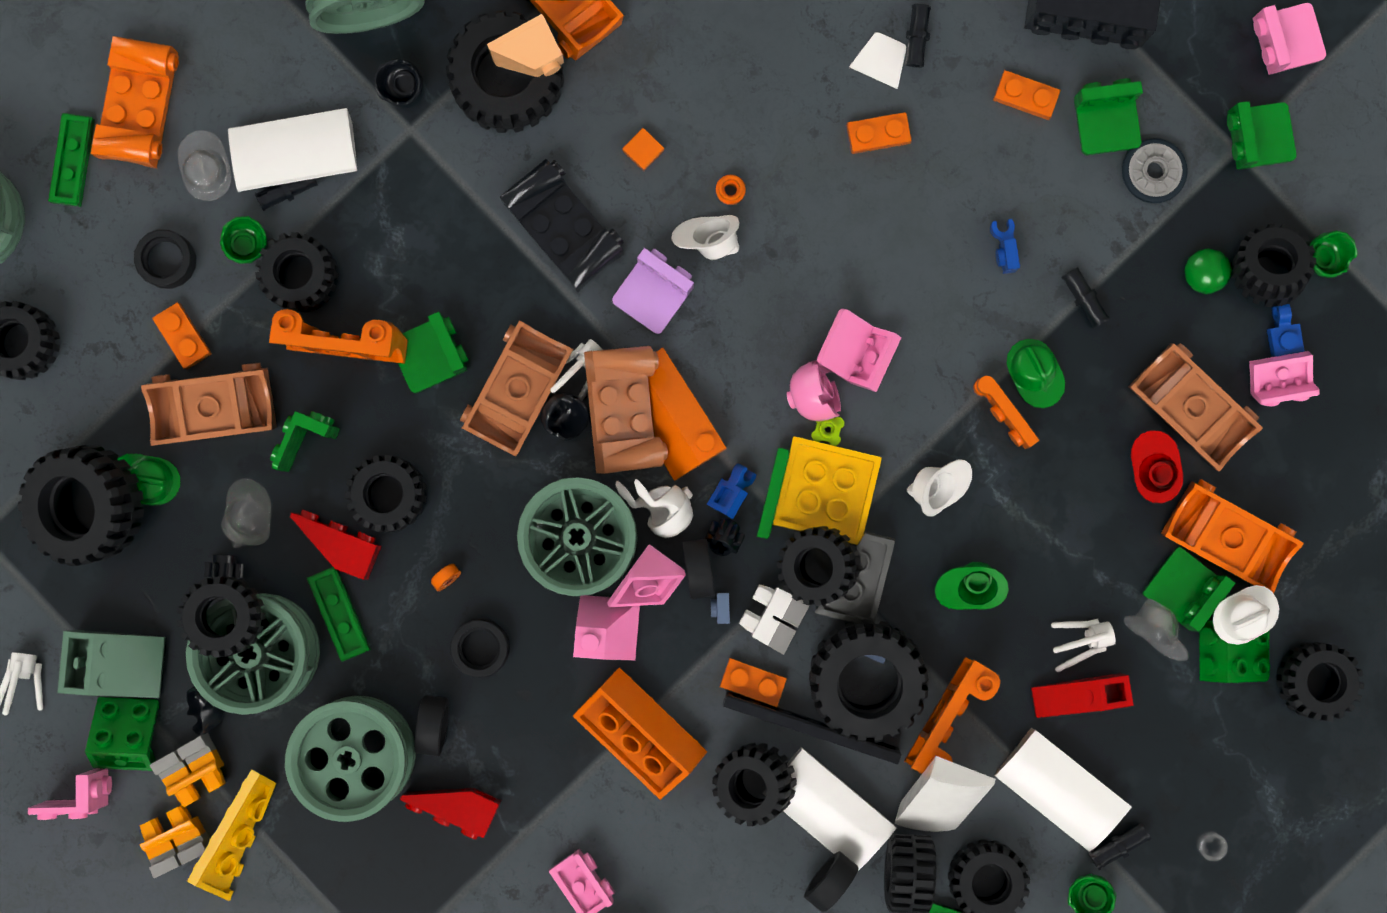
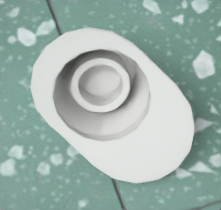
[671,215,740,260]
[907,459,972,516]
[1213,585,1279,645]

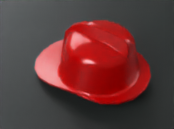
[1131,430,1183,503]

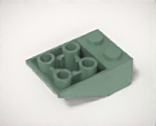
[57,630,166,698]

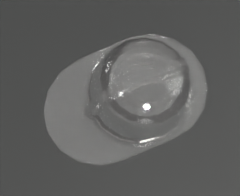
[178,130,232,201]
[221,479,271,548]
[1124,599,1189,661]

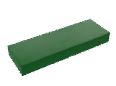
[48,113,95,207]
[756,448,790,539]
[307,567,371,662]

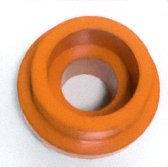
[716,175,746,205]

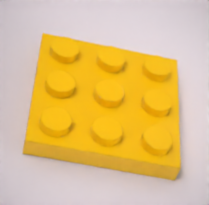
[773,436,882,545]

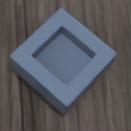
[710,592,730,624]

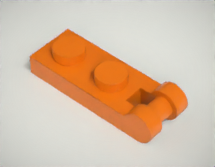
[973,376,1040,449]

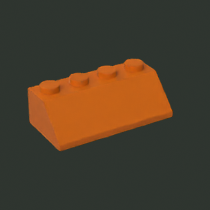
[573,667,708,800]

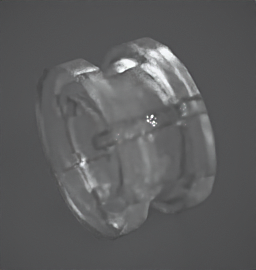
[1197,831,1228,861]

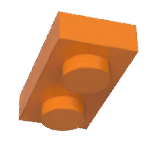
[993,70,1061,120]
[846,112,912,154]
[152,302,212,370]
[720,658,787,707]

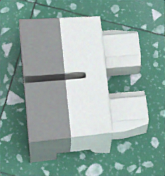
[739,584,810,655]

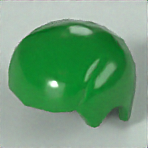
[220,216,267,264]
[1310,230,1358,278]
[1184,248,1232,294]
[1068,874,1116,913]

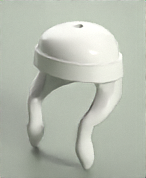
[615,479,693,538]

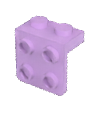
[612,248,694,334]

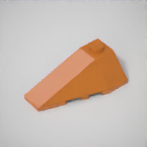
[648,348,726,481]

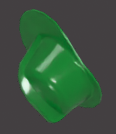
[1006,339,1065,408]
[118,454,180,505]
[935,562,1009,610]

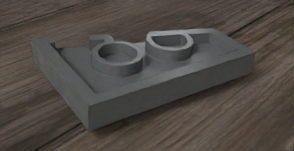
[815,531,896,624]

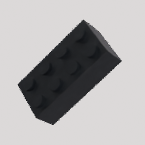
[1024,0,1160,49]

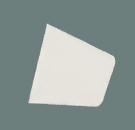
[849,32,907,89]

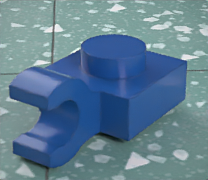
[990,219,1020,274]
[1267,304,1305,357]
[706,463,757,519]

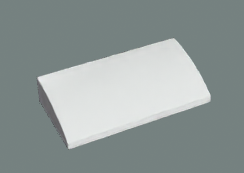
[228,108,358,192]
[994,728,1132,852]
[763,747,897,871]
[894,756,996,832]

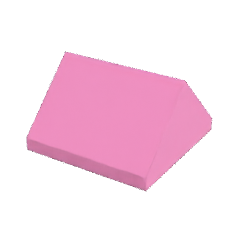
[607,544,686,607]

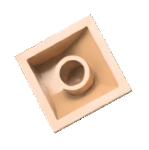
[487,14,564,77]

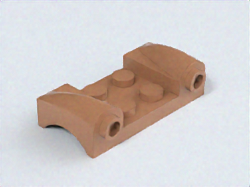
[460,320,573,457]
[1128,343,1263,471]
[584,346,668,474]
[141,363,277,446]

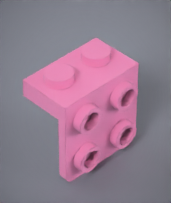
[1252,3,1326,75]
[817,308,902,392]
[28,768,112,820]

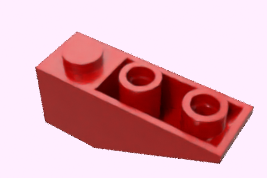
[290,509,381,580]
[1031,673,1134,718]
[400,788,502,839]

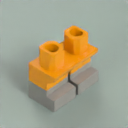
[149,733,226,807]
[139,805,210,878]

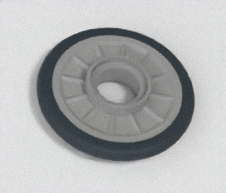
[1122,138,1188,203]

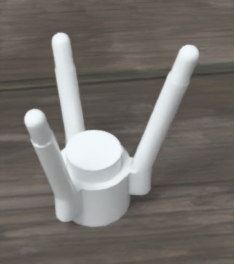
[550,339,603,401]
[1051,619,1116,672]
[0,652,43,716]

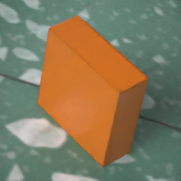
[622,128,665,171]

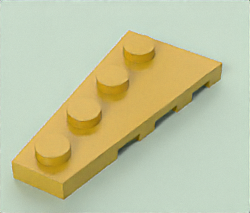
[187,769,276,901]

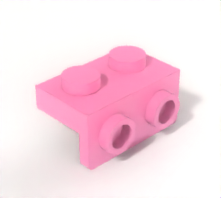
[1249,351,1320,406]
[549,848,615,913]

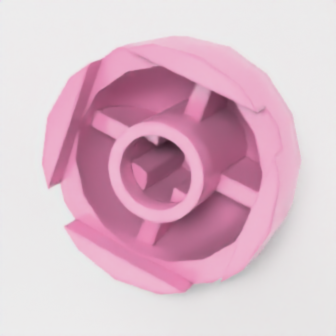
[787,360,841,422]

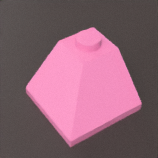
[573,595,640,660]

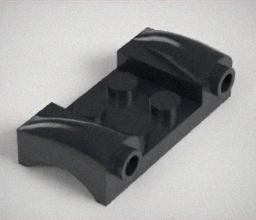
[500,159,624,292]

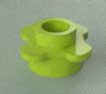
[811,417,845,446]

